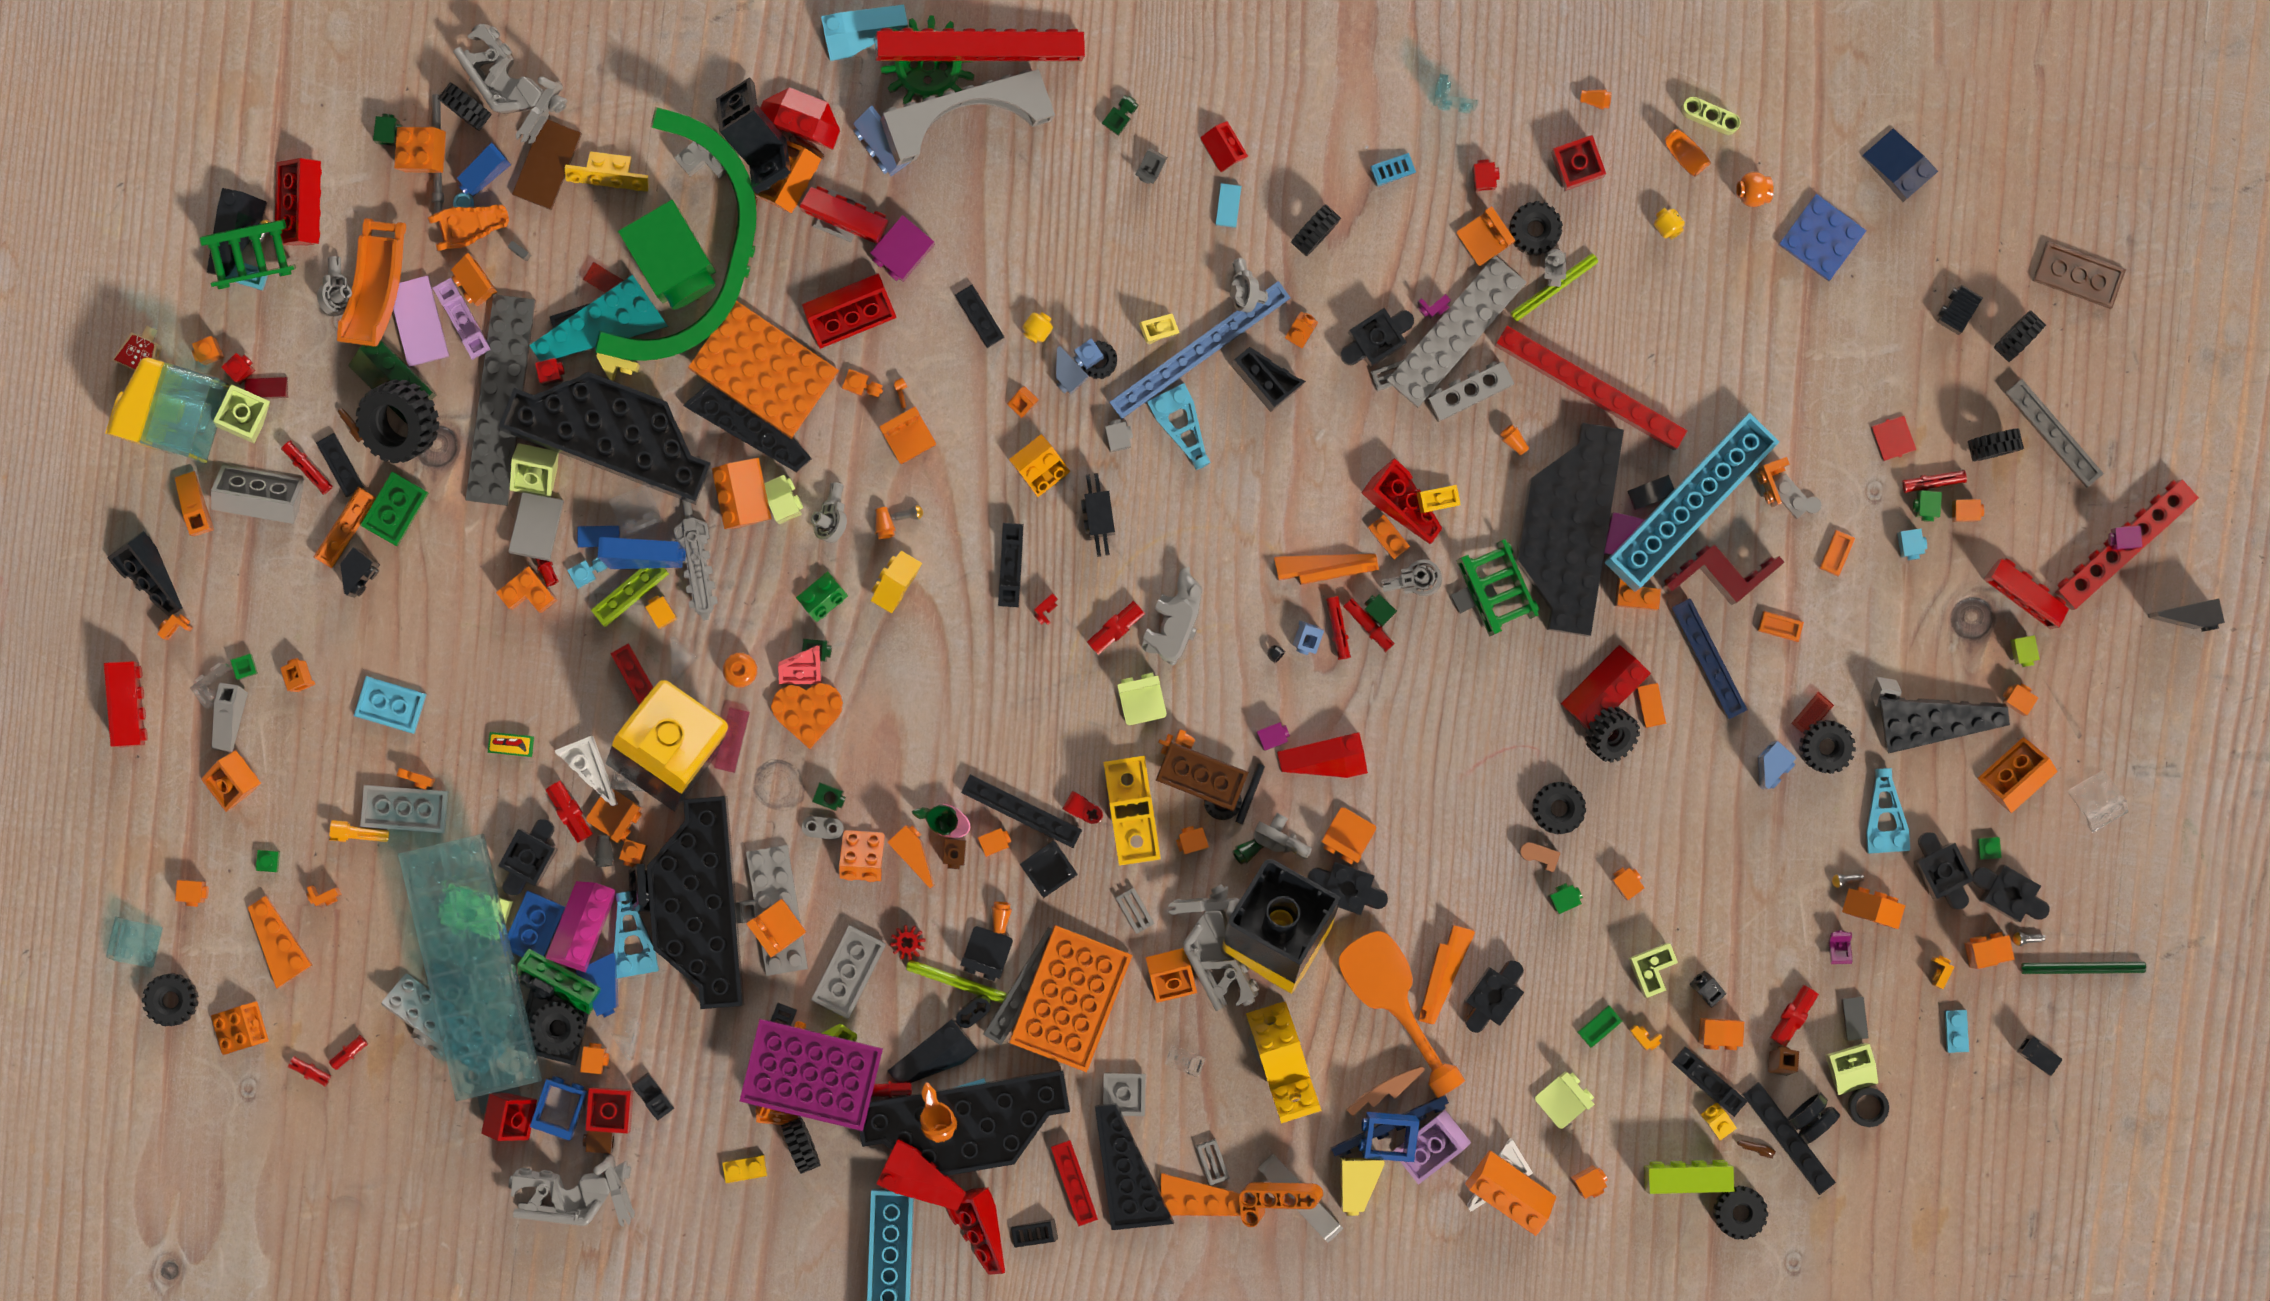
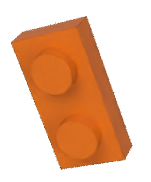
[1368,515,1410,560]

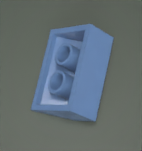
[853,106,911,176]

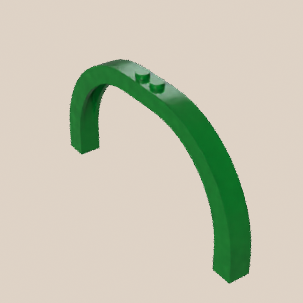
[594,107,757,361]

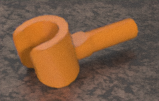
[894,378,907,408]

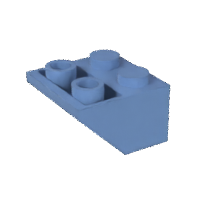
[1758,741,1796,790]

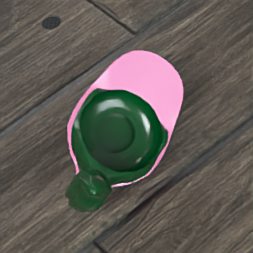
[912,804,970,838]

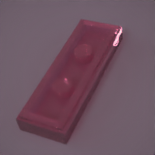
[714,707,750,773]

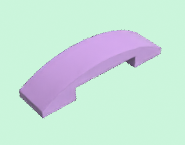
[433,278,491,360]

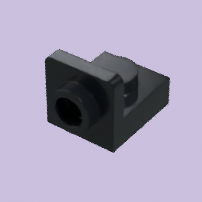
[1690,971,1726,1008]

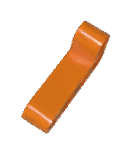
[1239,1182,1323,1227]

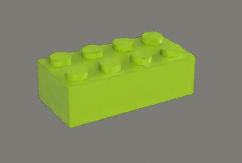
[1644,1159,1734,1194]

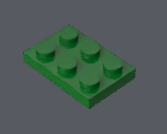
[360,472,429,547]

